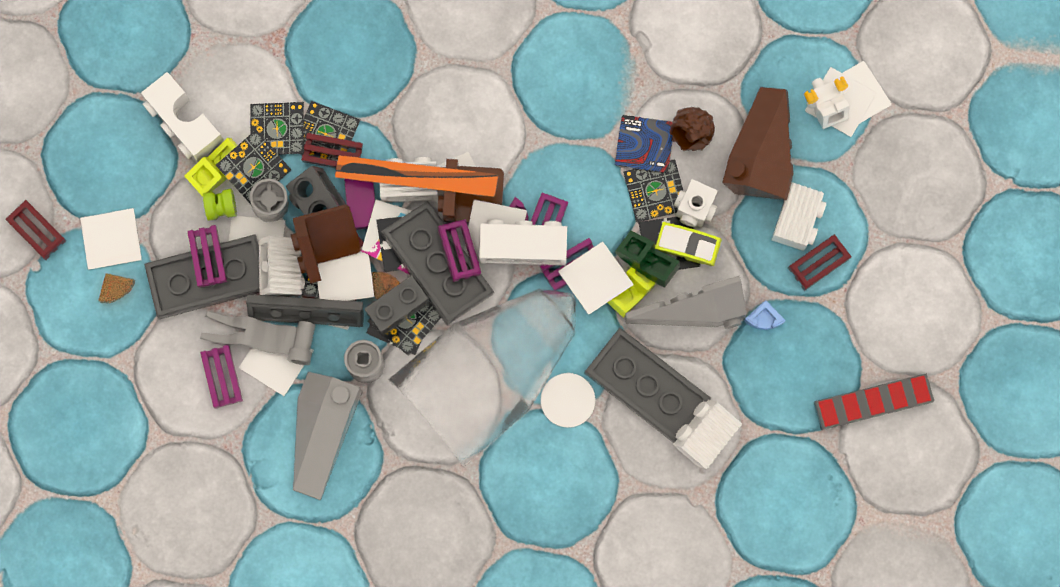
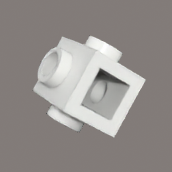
[674,179,718,228]

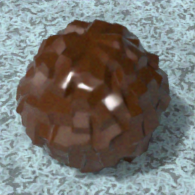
[670,107,715,151]

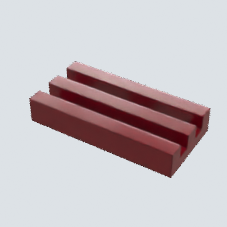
[301,133,363,168]
[5,200,66,260]
[788,234,852,291]

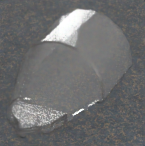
[388,289,576,468]

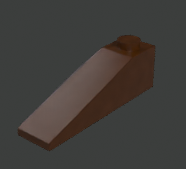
[722,87,794,200]

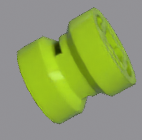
[203,188,237,221]

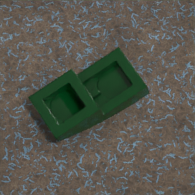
[615,230,680,288]

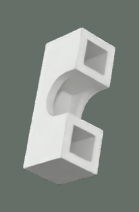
[141,72,224,162]

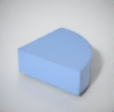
[744,300,785,330]

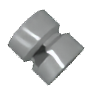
[250,178,289,222]
[344,340,385,383]

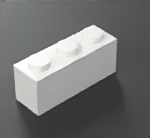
[479,220,567,266]

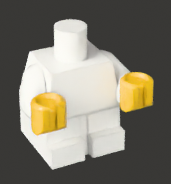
[804,77,850,129]

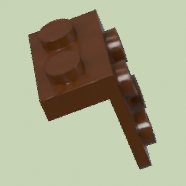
[438,159,504,223]
[290,205,361,284]

